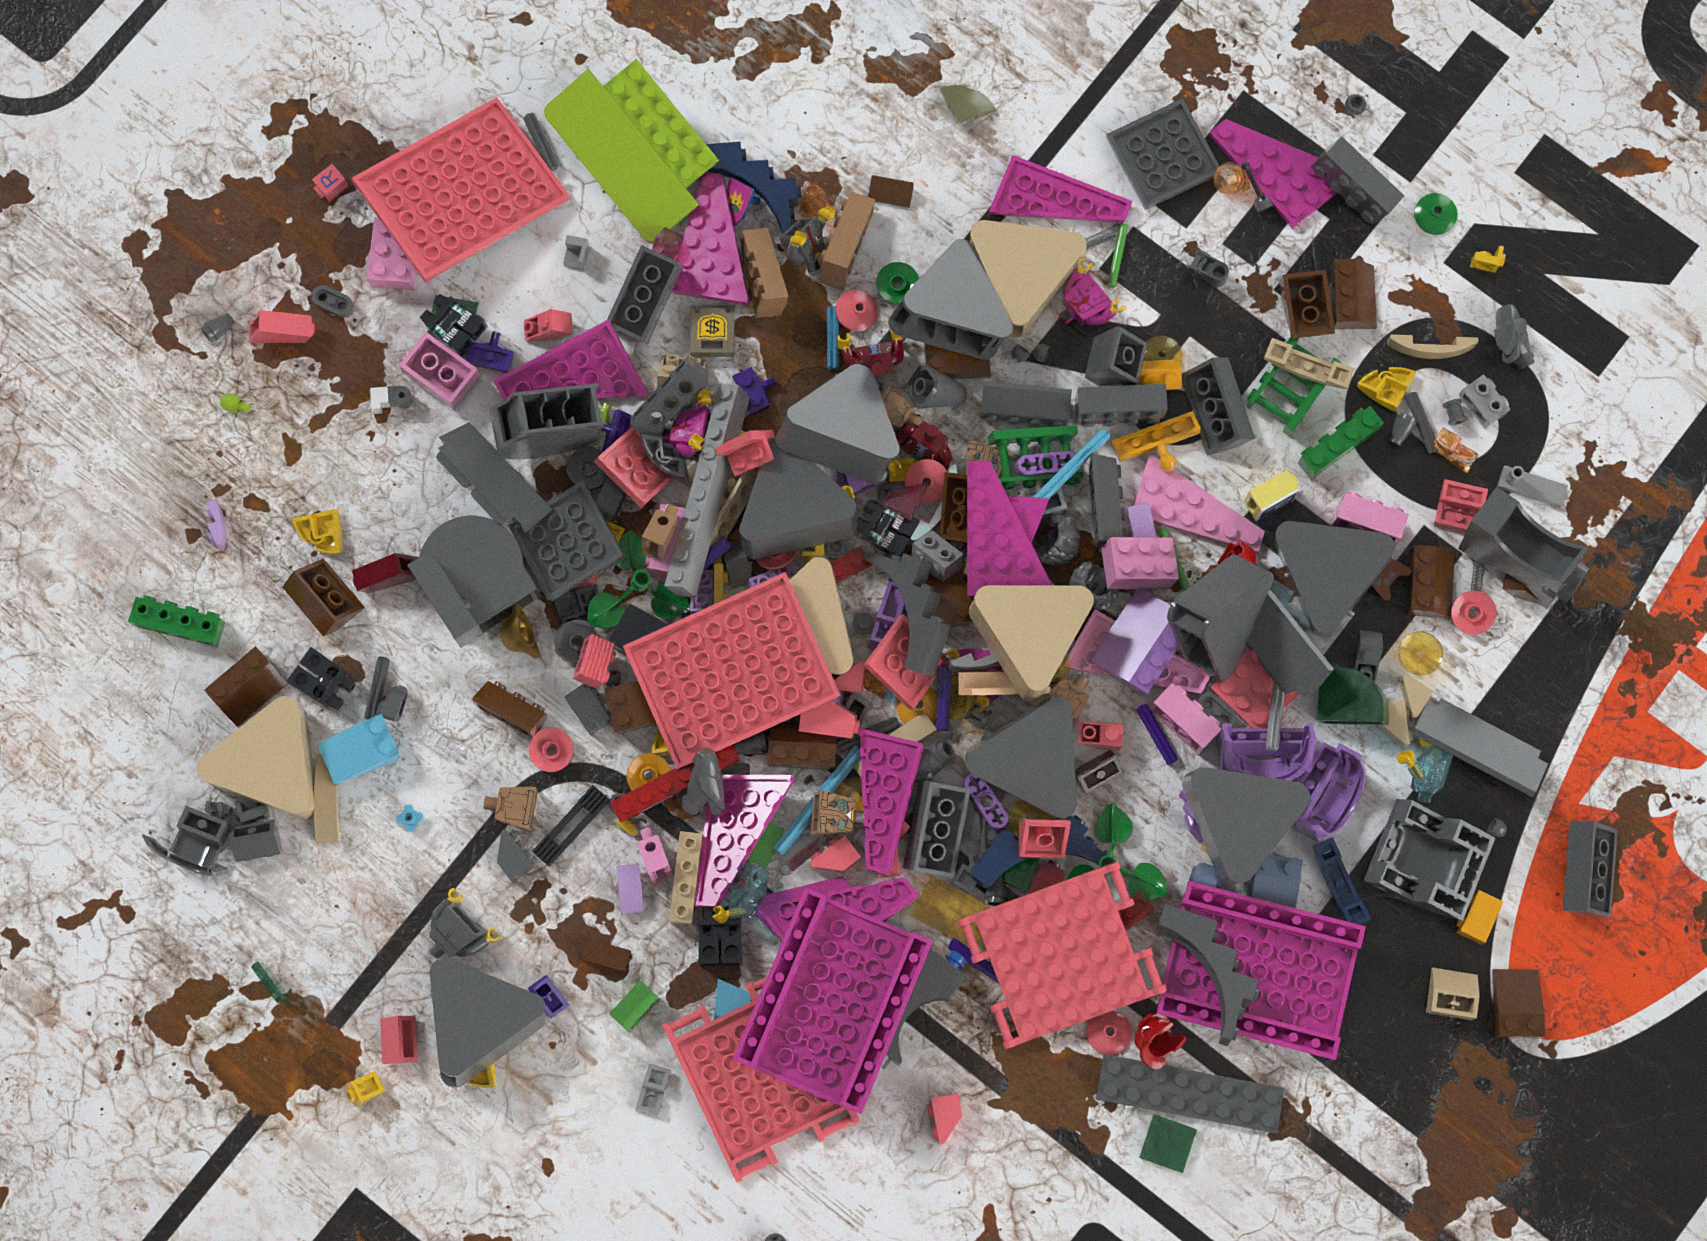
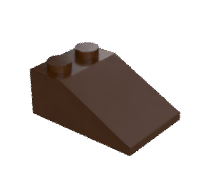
[1279,270,1335,339]
[924,343,991,379]
[940,472,967,542]
[926,567,973,628]
[604,681,657,734]
[1492,969,1545,1039]

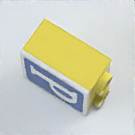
[1244,470,1300,522]

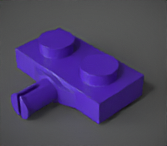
[466,331,514,373]
[732,367,777,416]
[601,409,632,451]

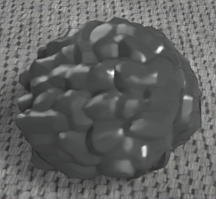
[1035,515,1080,566]
[1069,561,1120,610]

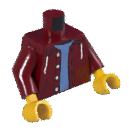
[838,329,904,376]
[896,421,953,485]

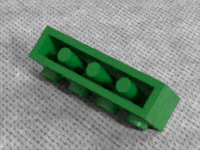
[1298,406,1384,480]
[128,595,225,648]

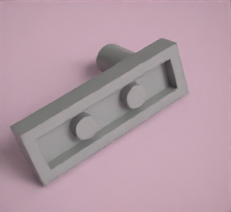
[1497,465,1568,508]

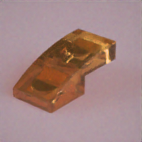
[1433,427,1479,473]

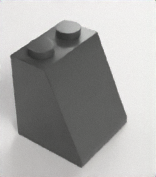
[1084,327,1147,386]

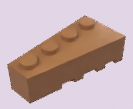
[819,191,876,291]
[739,228,789,318]

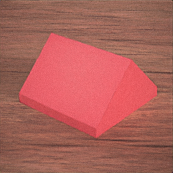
[1019,820,1071,858]

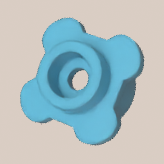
[396,805,423,831]

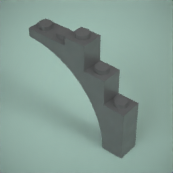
[863,549,951,677]
[1155,904,1260,1046]

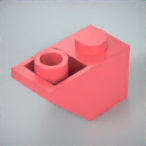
[524,309,573,342]
[1077,721,1123,751]
[809,836,861,873]
[927,1093,962,1145]

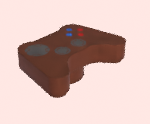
[1371,558,1412,601]

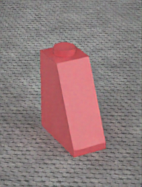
[249,310,315,343]
[799,700,860,738]

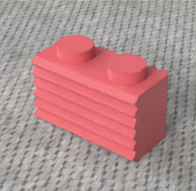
[573,634,616,689]

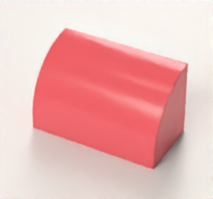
[380,1016,418,1064]

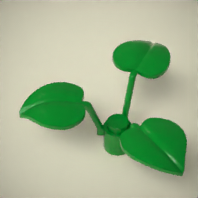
[587,530,690,629]
[1067,803,1167,901]

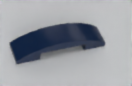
[1312,837,1371,925]

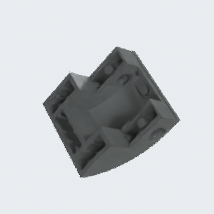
[1364,799,1495,921]

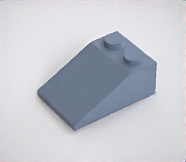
[1250,855,1303,908]

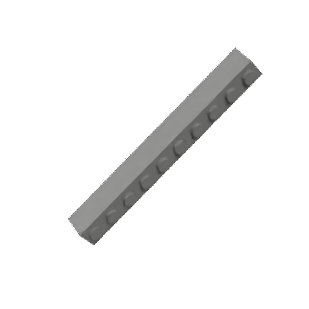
[664,384,750,598]

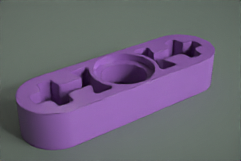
[1015,451,1076,476]
[964,773,1008,832]

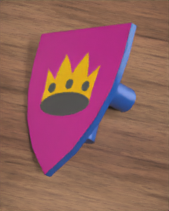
[726,177,760,227]

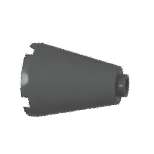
[906,365,967,409]

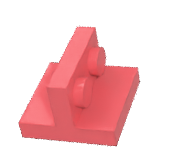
[715,430,775,476]

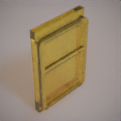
[911,876,991,946]

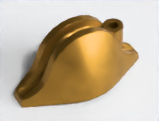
[500,603,540,659]

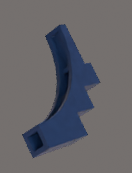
[706,141,802,234]
[967,815,1114,888]

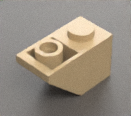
[1376,700,1413,748]

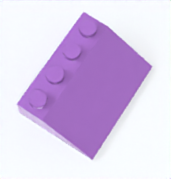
[1089,589,1179,698]

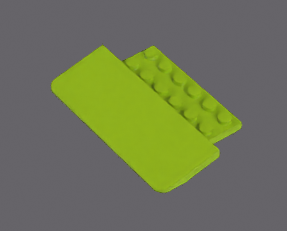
[544,58,719,242]

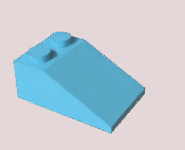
[317,714,399,786]

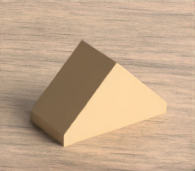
[1398,674,1434,722]

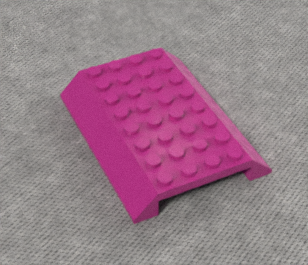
[1156,881,1366,1060]
[733,887,933,1114]

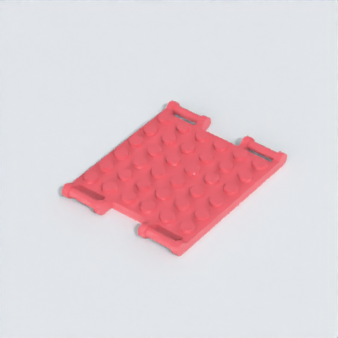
[957,861,1167,1049]
[662,976,861,1183]

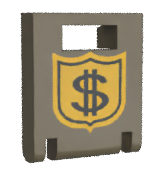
[690,306,735,357]

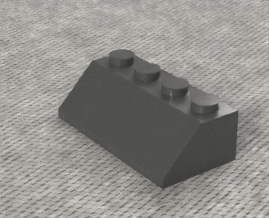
[1182,357,1255,455]
[980,381,1072,427]
[1088,454,1127,550]
[903,779,971,878]
[1562,821,1618,918]

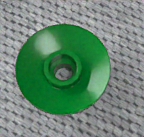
[1414,193,1458,235]
[876,262,919,304]

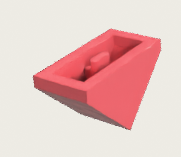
[834,659,866,696]

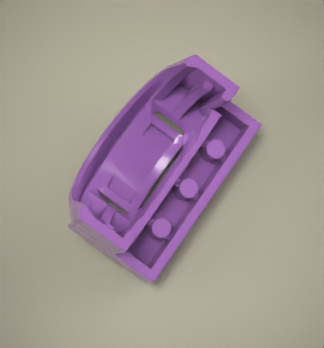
[1217,723,1316,781]
[1291,742,1365,843]

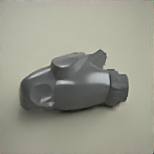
[1493,304,1535,370]
[915,741,956,783]
[682,748,725,816]

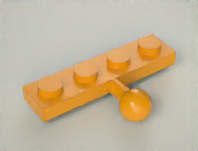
[1111,411,1201,471]

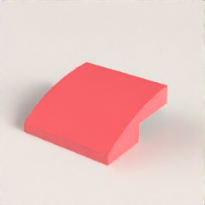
[1434,479,1488,533]

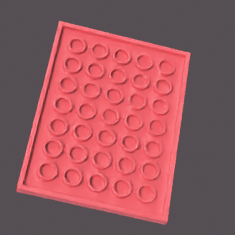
[352,97,570,283]
[623,572,841,769]

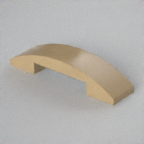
[1387,335,1478,359]
[1264,338,1355,389]
[854,713,938,777]
[314,754,339,843]

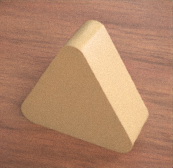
[970,220,1086,338]
[790,557,855,676]
[969,585,1094,702]
[197,696,315,820]

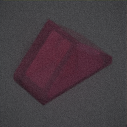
[881,482,928,520]

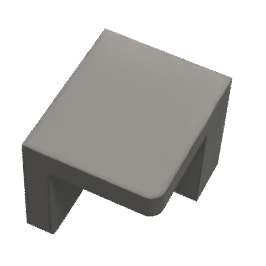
[563,235,590,270]

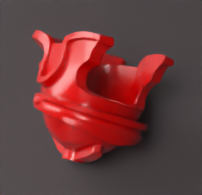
[1134,1013,1186,1069]

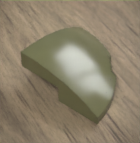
[940,85,996,124]

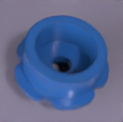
[945,950,966,969]

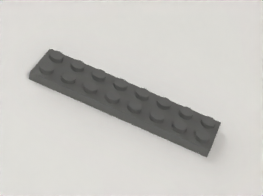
[1096,1054,1284,1134]

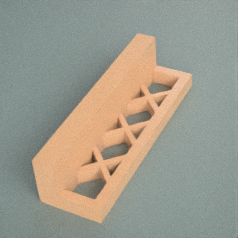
[959,672,1050,695]

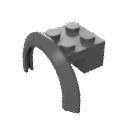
[142,806,230,877]

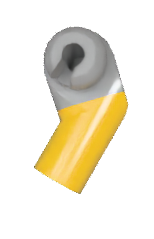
[616,817,651,836]

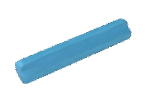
[827,306,839,370]

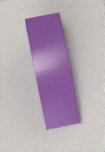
[868,581,905,650]

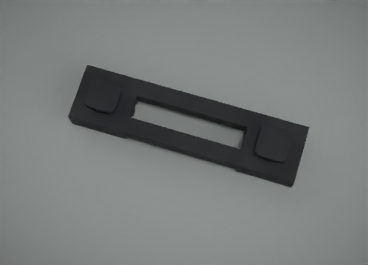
[532,785,610,867]

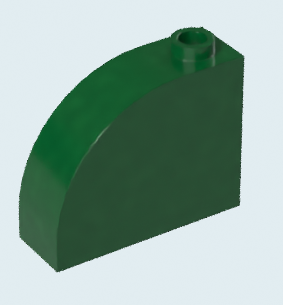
[1317,664,1389,725]

